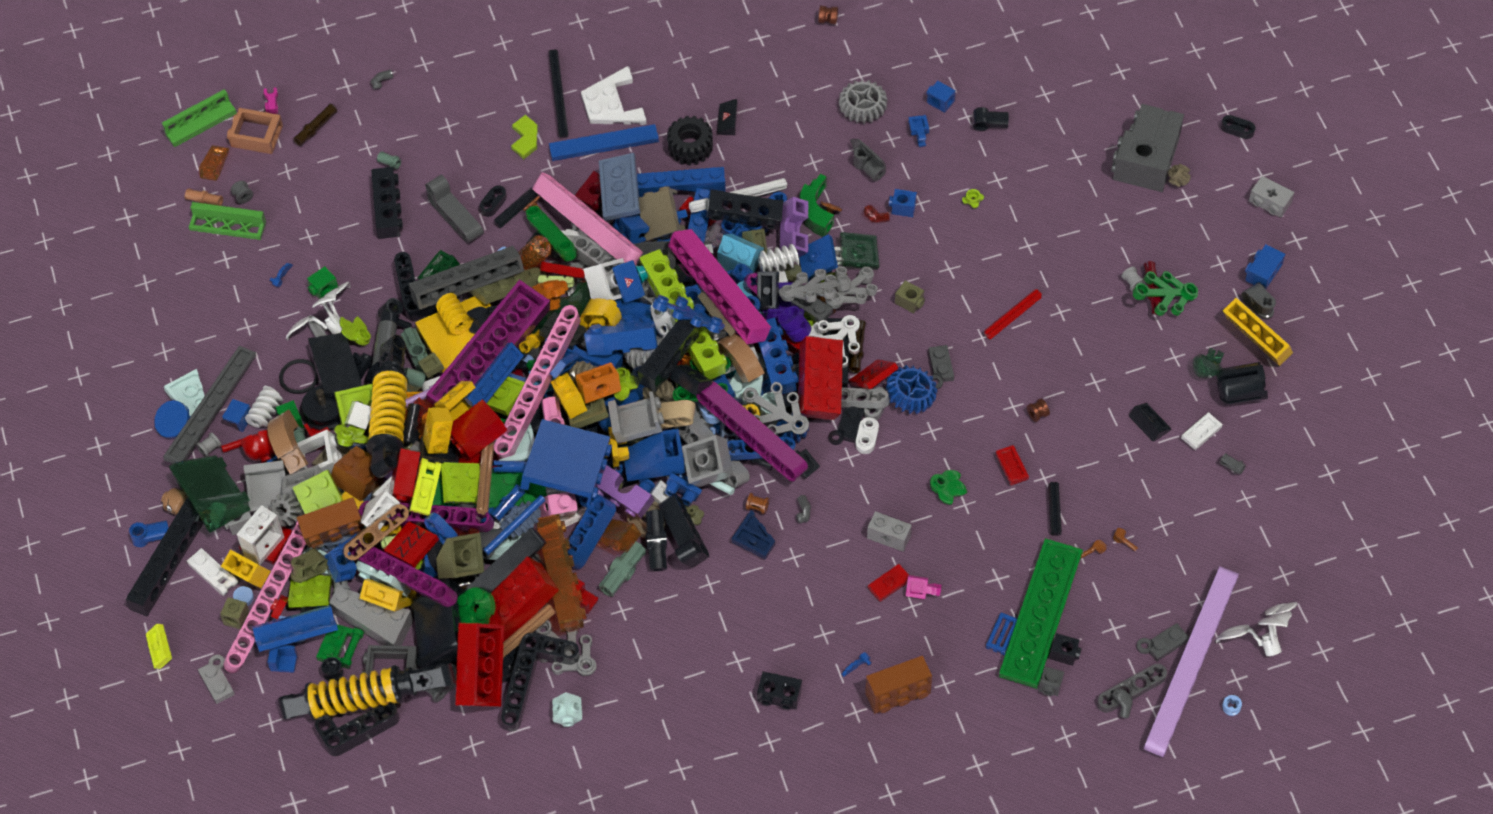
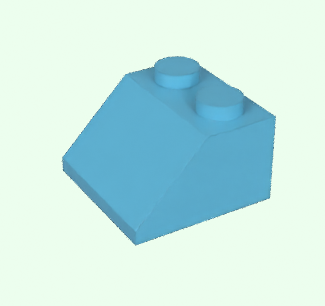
[717,234,764,273]

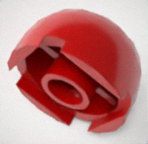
[241,430,276,463]

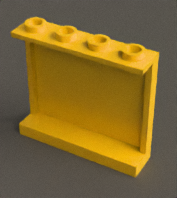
[415,296,491,373]

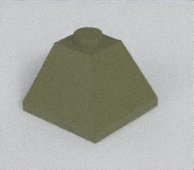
[436,533,484,578]

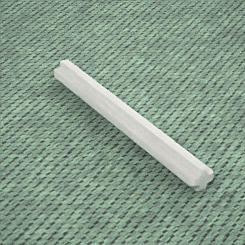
[688,178,787,213]

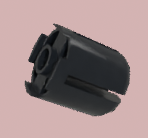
[1217,362,1268,405]

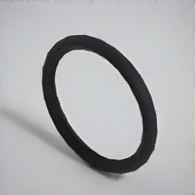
[279,359,319,394]

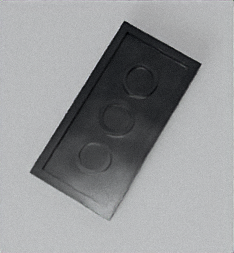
[308,333,362,398]

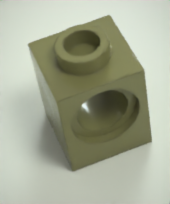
[895,280,925,314]
[220,597,250,629]

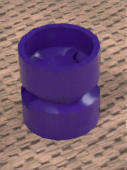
[778,306,812,342]

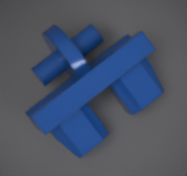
[664,473,702,507]

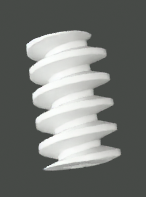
[758,244,799,272]
[245,386,283,428]

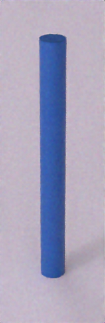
[483,495,546,555]

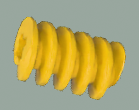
[436,293,472,335]

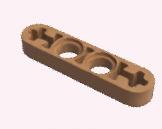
[343,503,409,560]

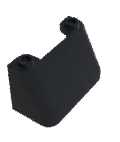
[411,578,464,668]

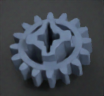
[500,501,541,538]

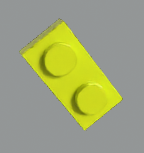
[145,624,172,669]

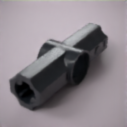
[645,510,667,572]

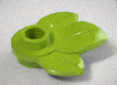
[339,316,371,346]
[614,368,639,401]
[334,425,368,447]

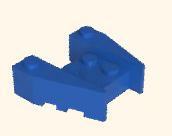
[584,299,666,355]

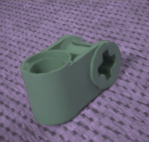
[405,367,425,392]

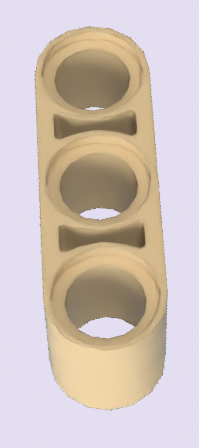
[659,400,696,429]

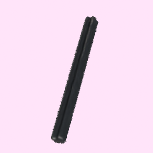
[549,49,569,138]

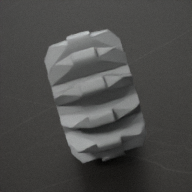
[267,493,302,527]

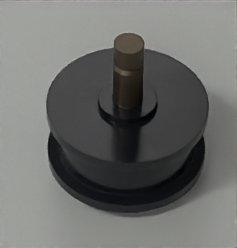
[302,385,341,431]

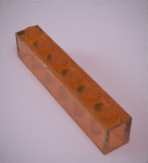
[536,514,587,632]

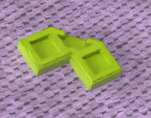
[511,115,538,159]

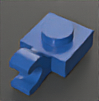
[908,115,929,147]

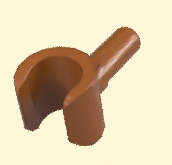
[1113,528,1138,551]
[1081,540,1107,559]

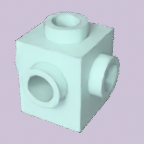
[552,692,582,727]

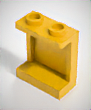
[435,381,476,421]
[359,578,418,612]

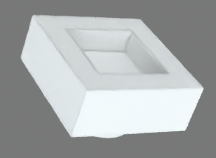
[650,480,670,503]

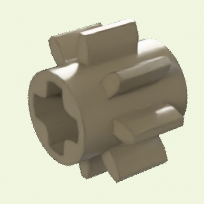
[1168,163,1191,187]

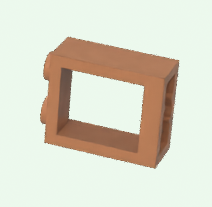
[227,108,283,154]

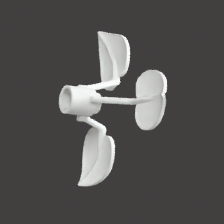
[286,282,350,341]
[1216,602,1297,656]

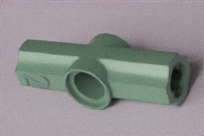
[401,327,436,381]
[599,541,646,597]

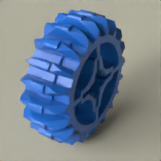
[886,365,937,414]

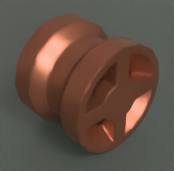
[1027,398,1050,422]

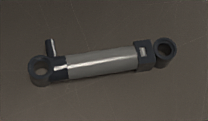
[366,298,412,384]

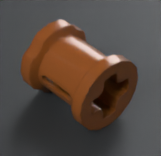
[746,493,770,515]

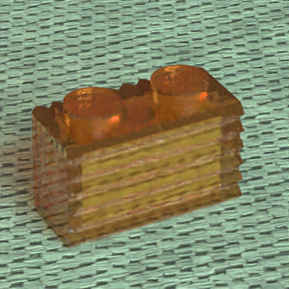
[598,519,641,552]

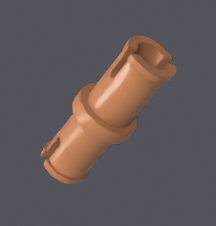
[185,188,223,206]

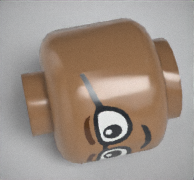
[161,488,189,515]

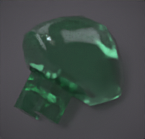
[1192,348,1224,379]

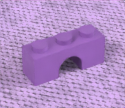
[780,197,808,257]
[596,465,655,519]

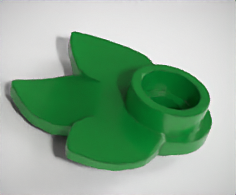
[930,470,967,505]

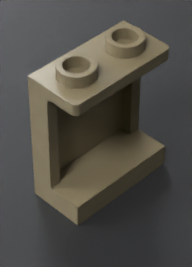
[639,186,686,242]

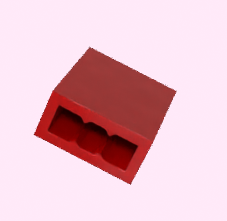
[450,399,508,458]
[389,448,420,503]

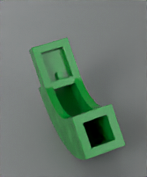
[800,174,834,237]

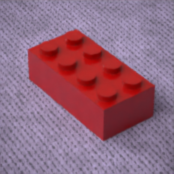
[798,336,843,420]
[474,556,559,641]
[456,623,504,707]

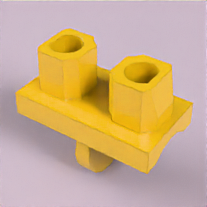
[605,427,629,467]

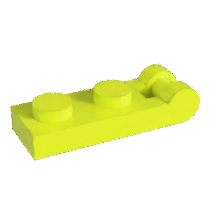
[409,458,442,516]

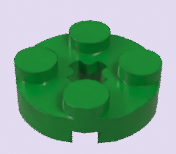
[458,587,495,624]

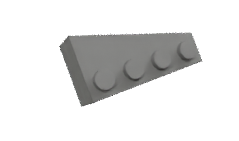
[329,586,413,646]

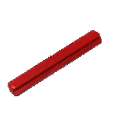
[984,289,1042,339]

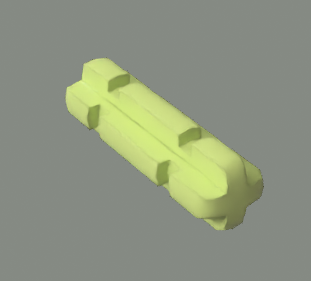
[538,275,574,288]

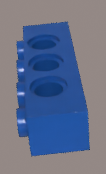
[757,318,799,394]

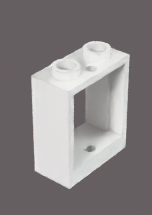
[294,430,342,473]
[236,505,284,565]

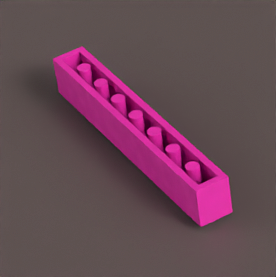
[668,229,771,344]

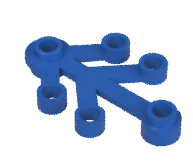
[652,295,725,333]

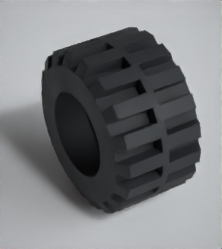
[667,116,713,165]

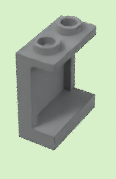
[608,391,664,443]
[244,460,287,514]

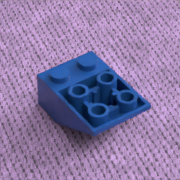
[624,429,685,481]

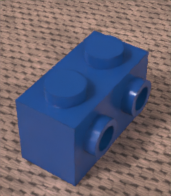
[1245,244,1286,290]

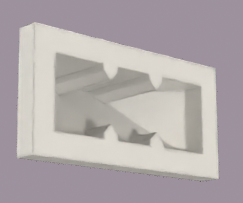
[361,490,400,530]

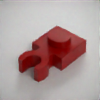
[270,594,288,619]

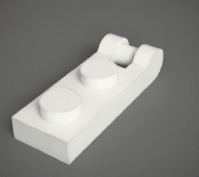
[187,548,238,596]

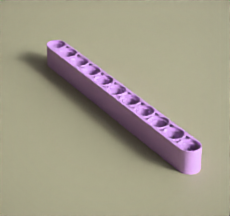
[1144,566,1239,757]

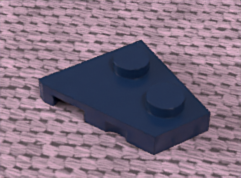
[731,510,775,560]

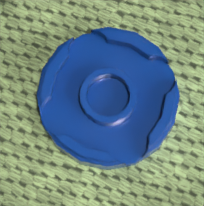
[155,400,191,439]

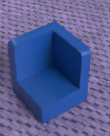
[222,399,251,432]
[268,645,298,673]

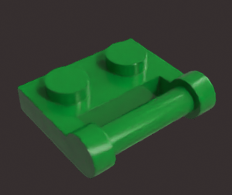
[316,624,364,669]

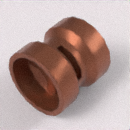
[818,5,838,24]

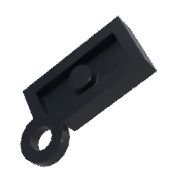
[828,406,864,445]

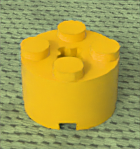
[580,298,622,331]

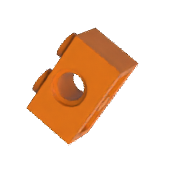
[575,362,621,404]

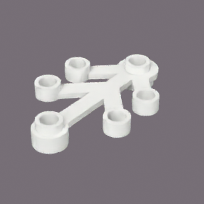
[809,315,860,368]

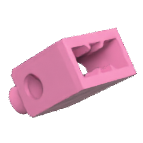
[539,492,578,521]

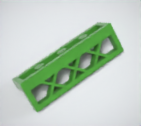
[162,89,237,147]
[189,202,266,240]

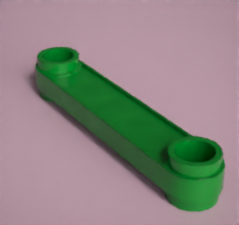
[526,206,577,261]

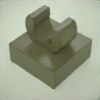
[418,352,444,379]

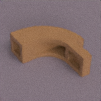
[717,334,765,383]
[267,410,308,474]

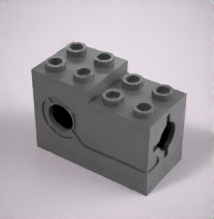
[1111,104,1184,192]

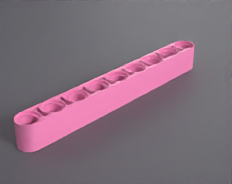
[532,172,643,266]
[494,305,580,459]
[223,522,306,673]

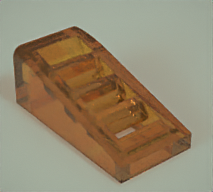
[199,145,229,181]

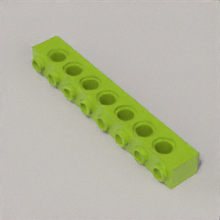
[639,249,727,380]

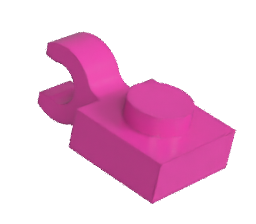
[264,87,278,115]
[906,575,942,599]

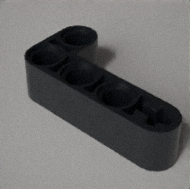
[394,252,438,321]
[659,493,710,568]
[315,702,399,756]

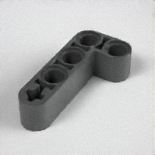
[425,175,484,244]

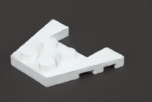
[581,66,647,125]

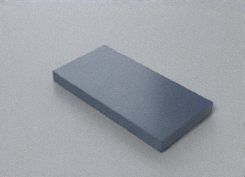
[599,153,640,221]

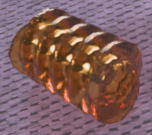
[518,235,551,270]

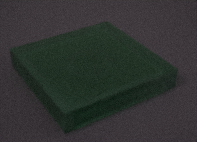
[839,232,879,270]

